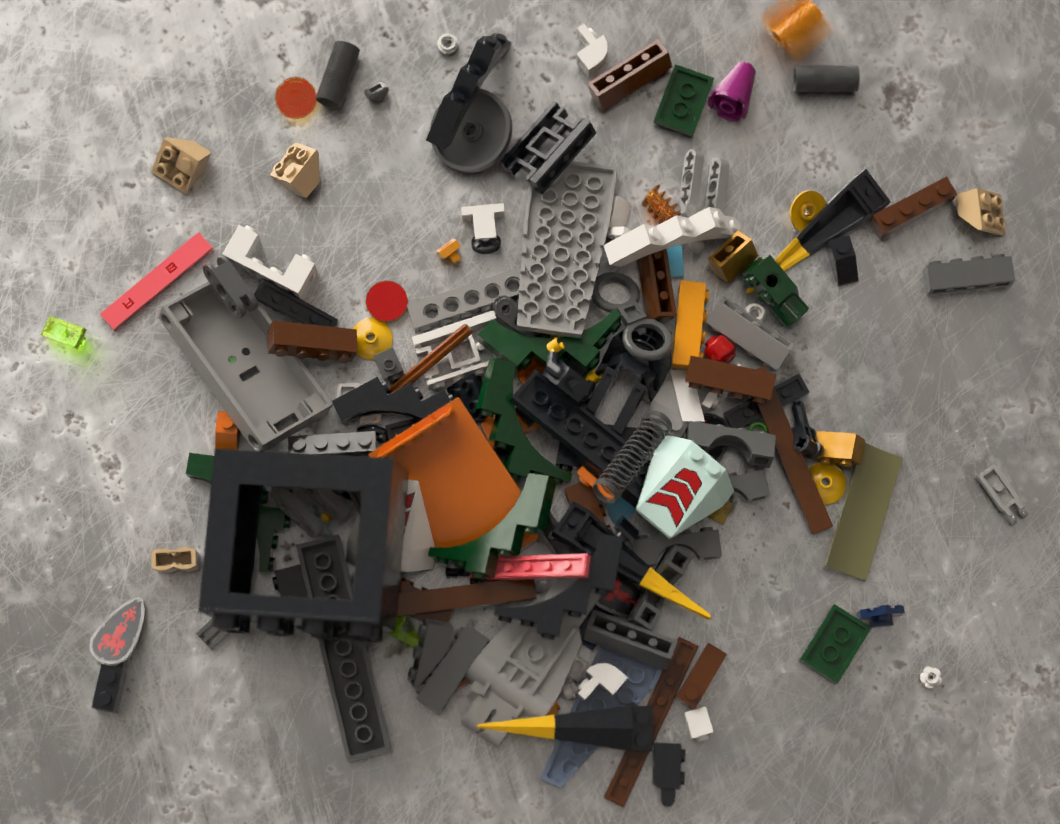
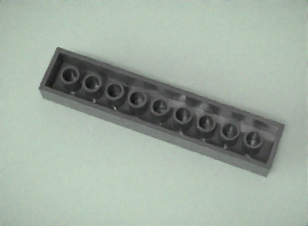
[296,534,392,763]

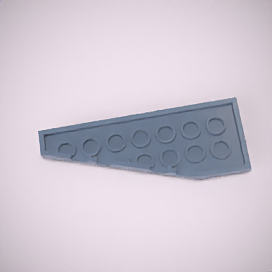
[540,616,662,788]

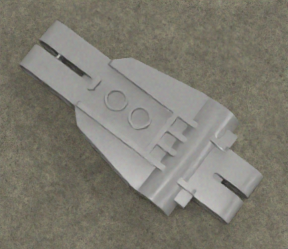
[461,578,602,748]

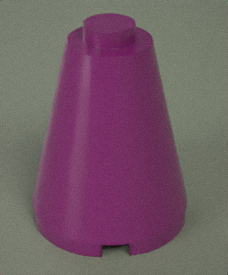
[707,62,756,122]

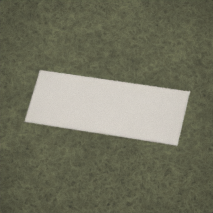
[670,370,705,422]

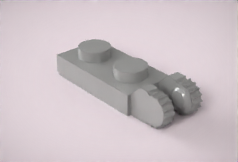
[976,464,1028,525]

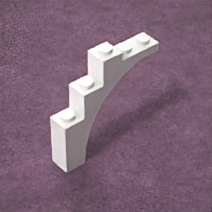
[604,207,741,267]

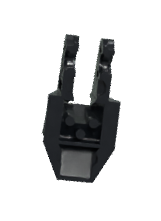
[586,328,672,437]

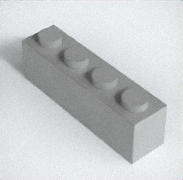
[706,296,795,370]

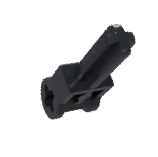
[792,401,822,459]

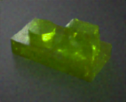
[40,315,87,349]
[384,617,419,649]

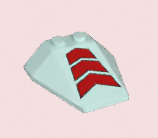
[635,435,734,539]

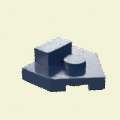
[857,605,905,628]

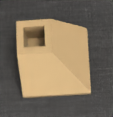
[151,137,212,194]
[270,143,319,198]
[956,188,1006,236]

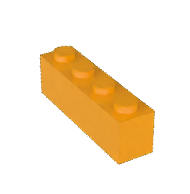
[671,280,709,370]

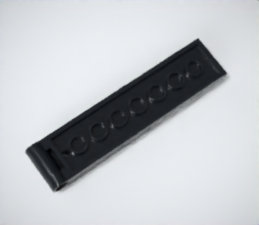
[510,370,651,508]

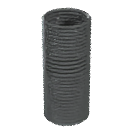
[315,40,360,109]
[793,65,860,92]

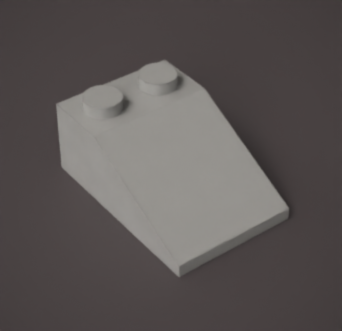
[641,368,710,438]

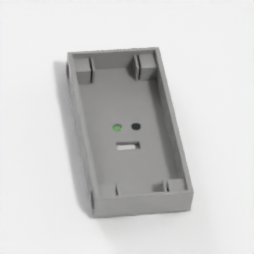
[158,281,333,451]

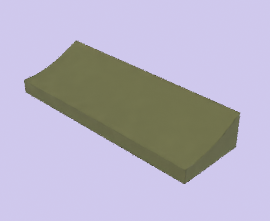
[823,443,903,582]

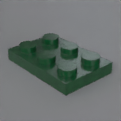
[653,64,714,137]
[799,604,872,684]

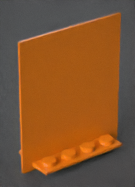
[368,397,522,548]

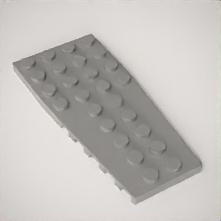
[517,161,618,338]

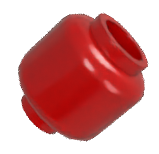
[704,335,736,364]

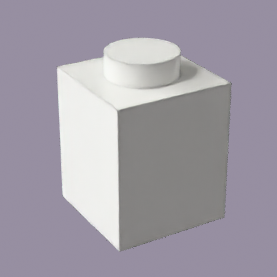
[683,706,714,742]

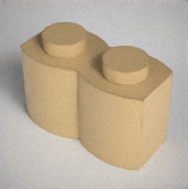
[151,547,200,574]

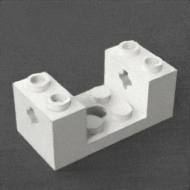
[222,225,319,300]

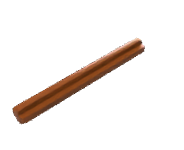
[388,324,473,394]

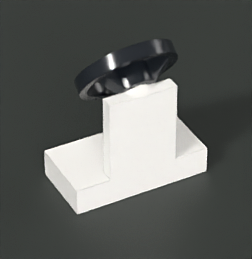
[461,203,505,254]

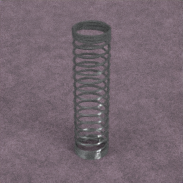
[592,411,672,504]

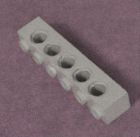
[407,267,521,334]

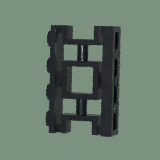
[500,101,597,194]

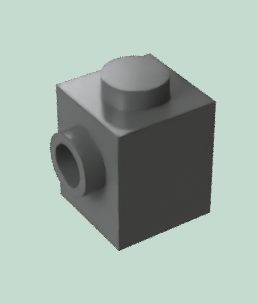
[373,347,404,384]

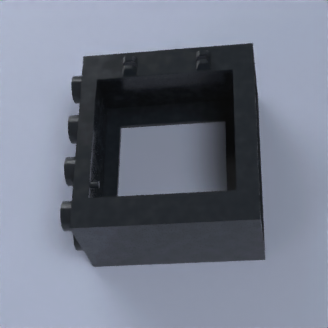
[198,449,409,642]

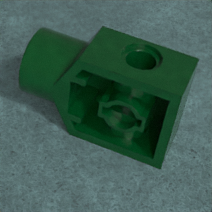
[741,254,809,327]

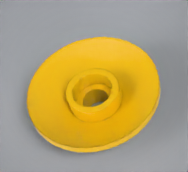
[790,190,826,231]
[353,318,393,360]
[809,462,846,505]

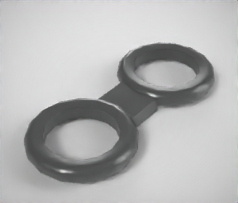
[592,272,673,361]

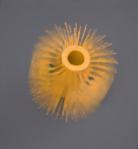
[760,0,834,63]

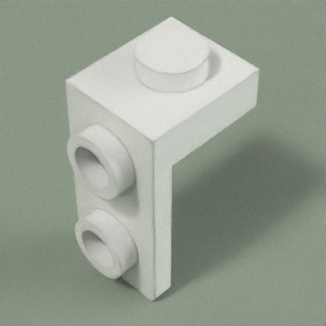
[607,196,631,240]

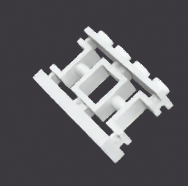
[412,310,497,390]

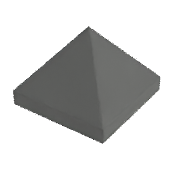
[364,81,389,102]

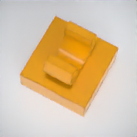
[436,239,461,264]

